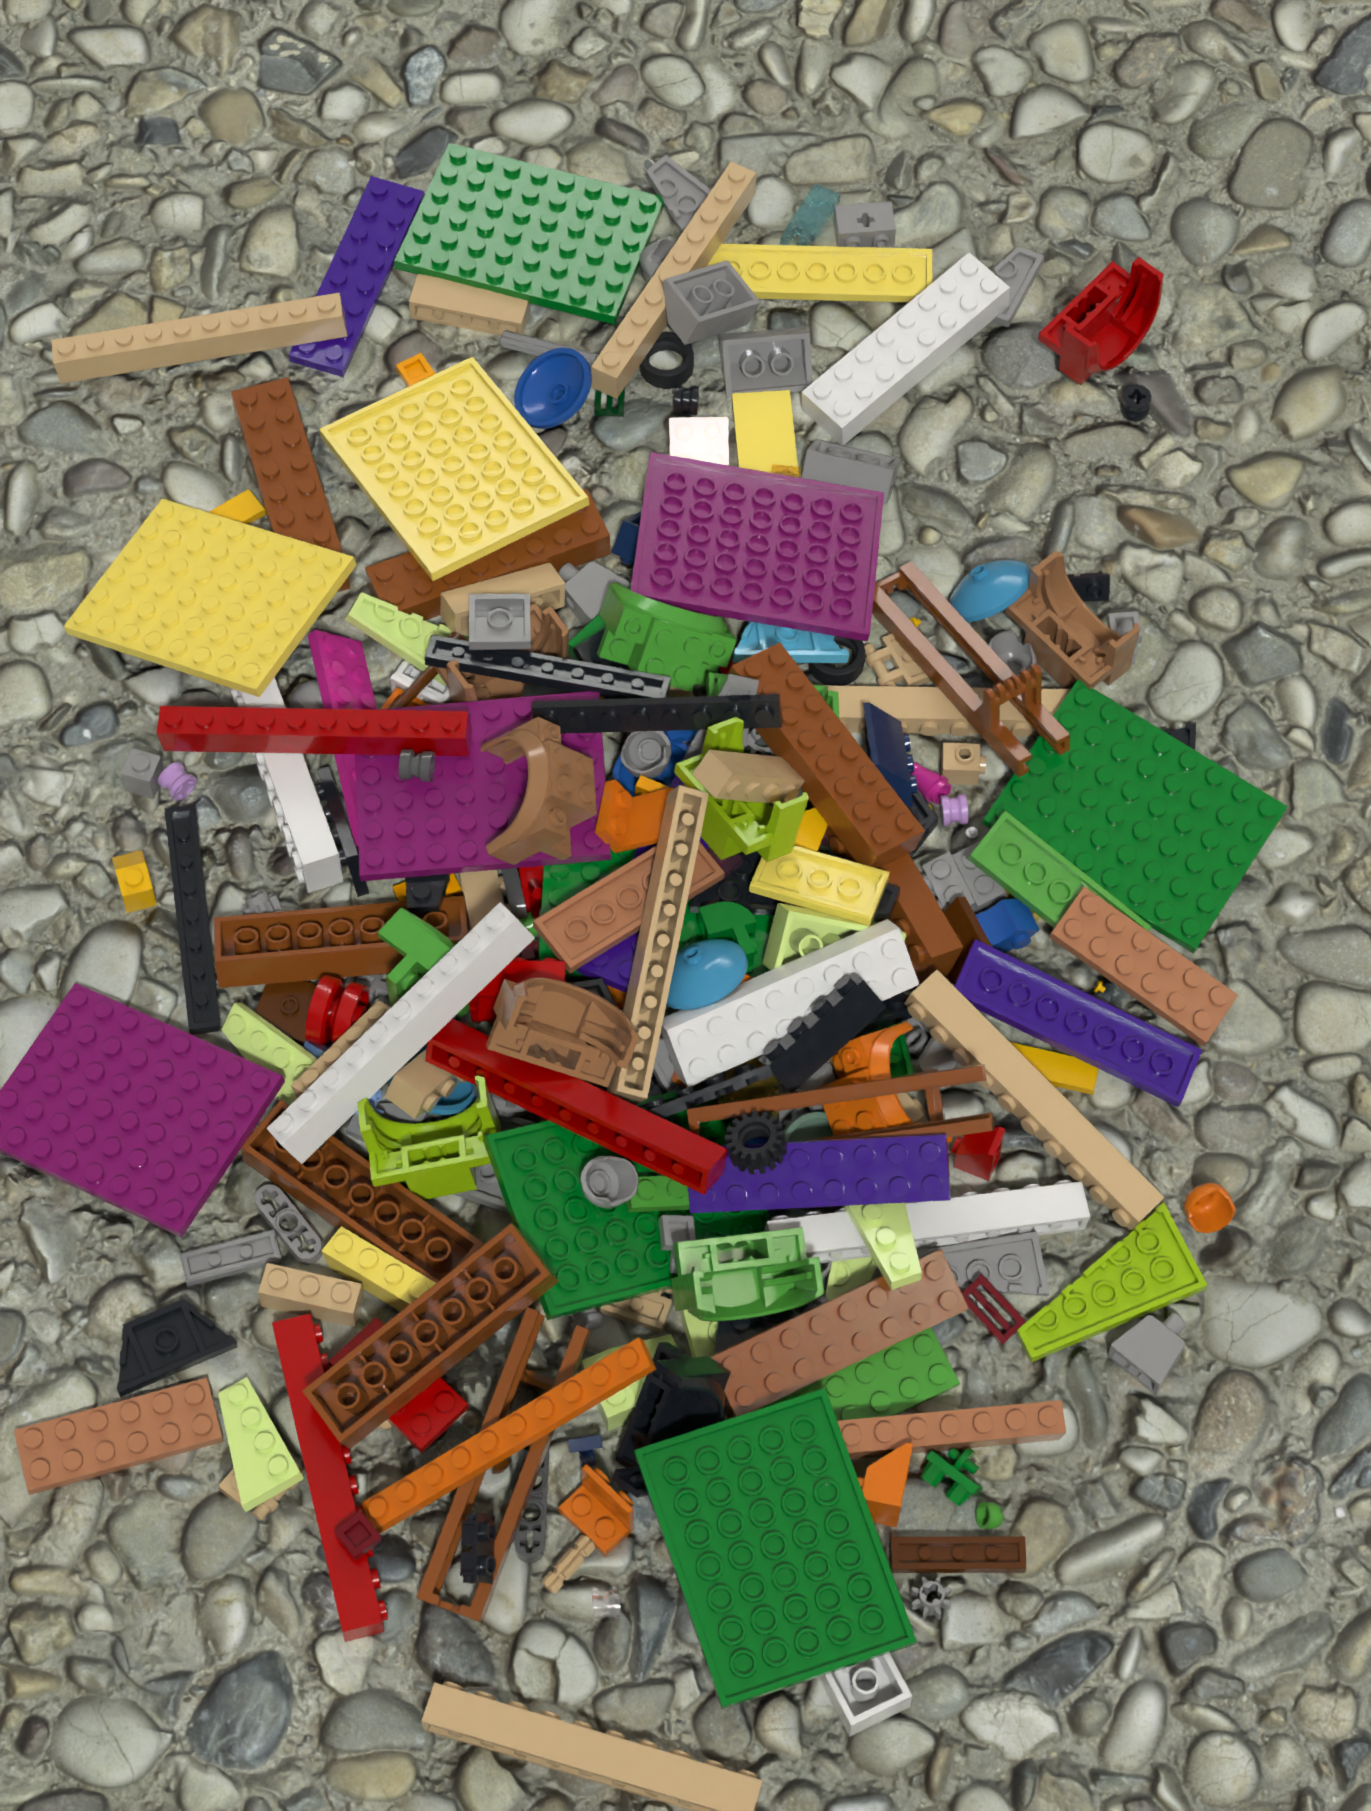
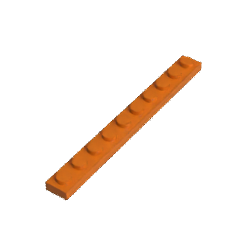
[361,1337,656,1534]

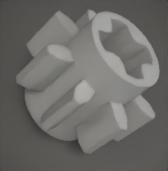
[240,889,282,915]
[911,1577,951,1620]

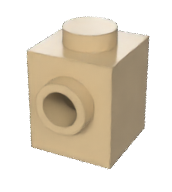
[941,742,986,785]

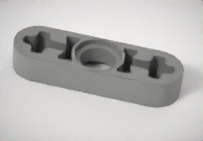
[255,1184,322,1265]

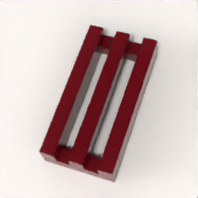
[962,1274,1026,1346]

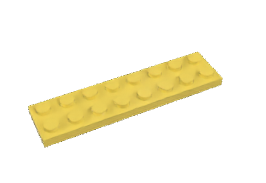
[707,244,932,302]

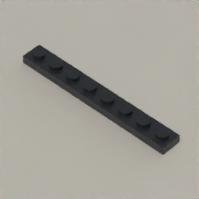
[425,635,671,699]
[532,694,783,734]
[164,804,222,1035]

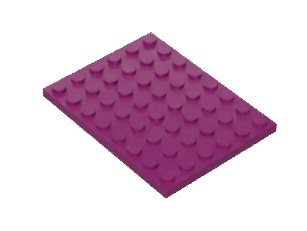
[630,452,884,642]
[355,691,611,881]
[0,983,285,1238]

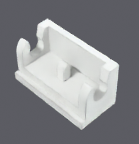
[390,660,451,705]

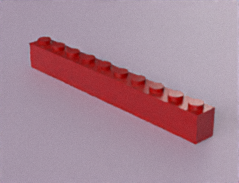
[157,706,472,756]
[425,1019,728,1195]
[272,1313,389,1642]

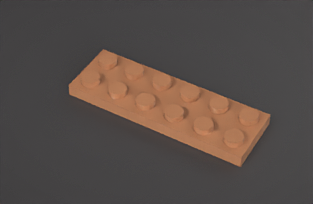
[533,842,725,973]
[1049,886,1238,1046]
[14,1378,224,1495]

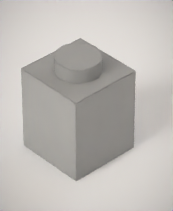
[121,748,164,799]

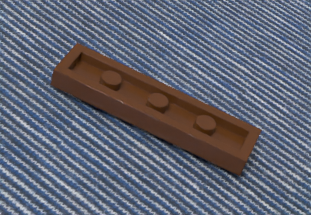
[890,1536,1027,1573]

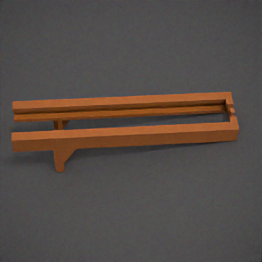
[872,561,1070,777]
[687,1064,995,1142]
[416,1307,591,1623]

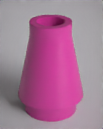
[910,763,951,804]

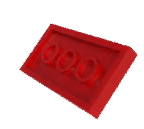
[329,1317,469,1453]

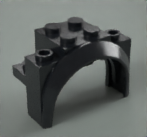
[612,1342,731,1498]

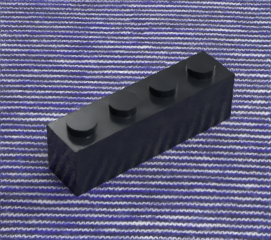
[758,973,886,1093]

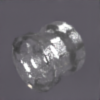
[591,1586,621,1622]

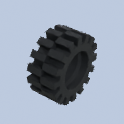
[725,1111,787,1175]

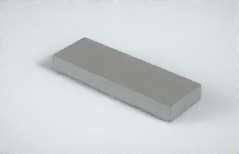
[179,1229,282,1287]

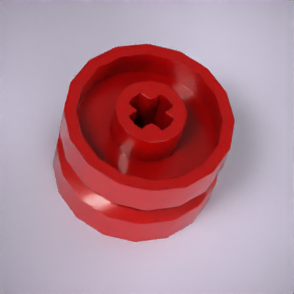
[305,975,370,1046]

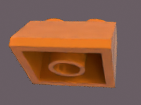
[858,1443,913,1528]

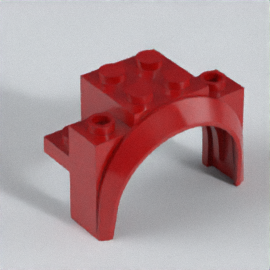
[1038,257,1164,385]

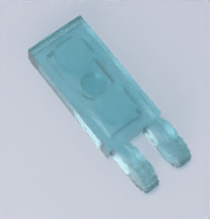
[780,183,840,246]

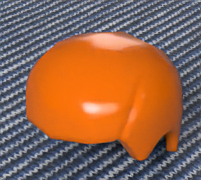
[1183,1183,1236,1234]

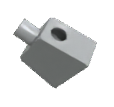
[559,561,631,627]
[1108,1313,1186,1396]

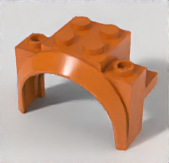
[816,1021,952,1143]

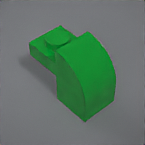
[697,902,758,968]

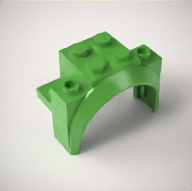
[597,582,737,692]
[378,908,470,1044]
[671,1227,824,1322]

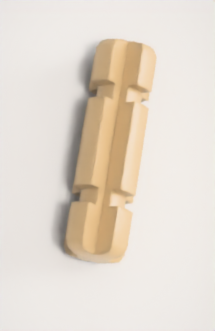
[542,1535,595,1594]

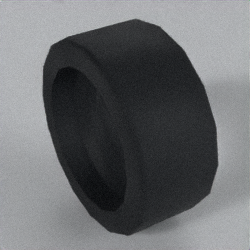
[639,331,694,389]
[808,636,866,686]

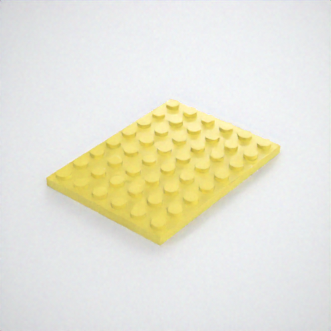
[319,356,589,581]
[63,498,357,697]

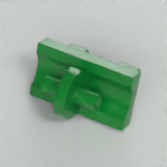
[921,1447,983,1507]

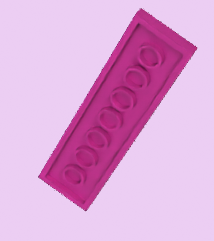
[307,630,377,847]

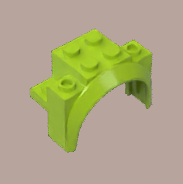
[674,717,809,862]
[357,1076,501,1200]

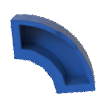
[975,899,1040,953]

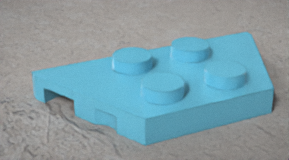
[732,621,849,663]

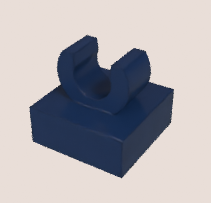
[566,1434,603,1468]

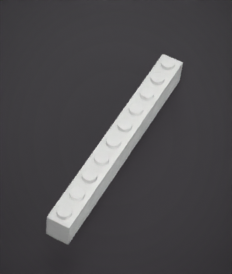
[267,902,535,1164]
[764,1180,1090,1266]

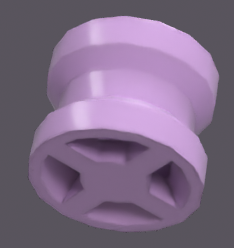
[158,762,197,801]
[940,794,968,826]

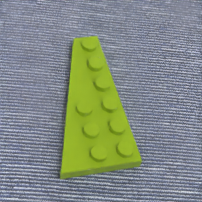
[1016,1202,1207,1363]

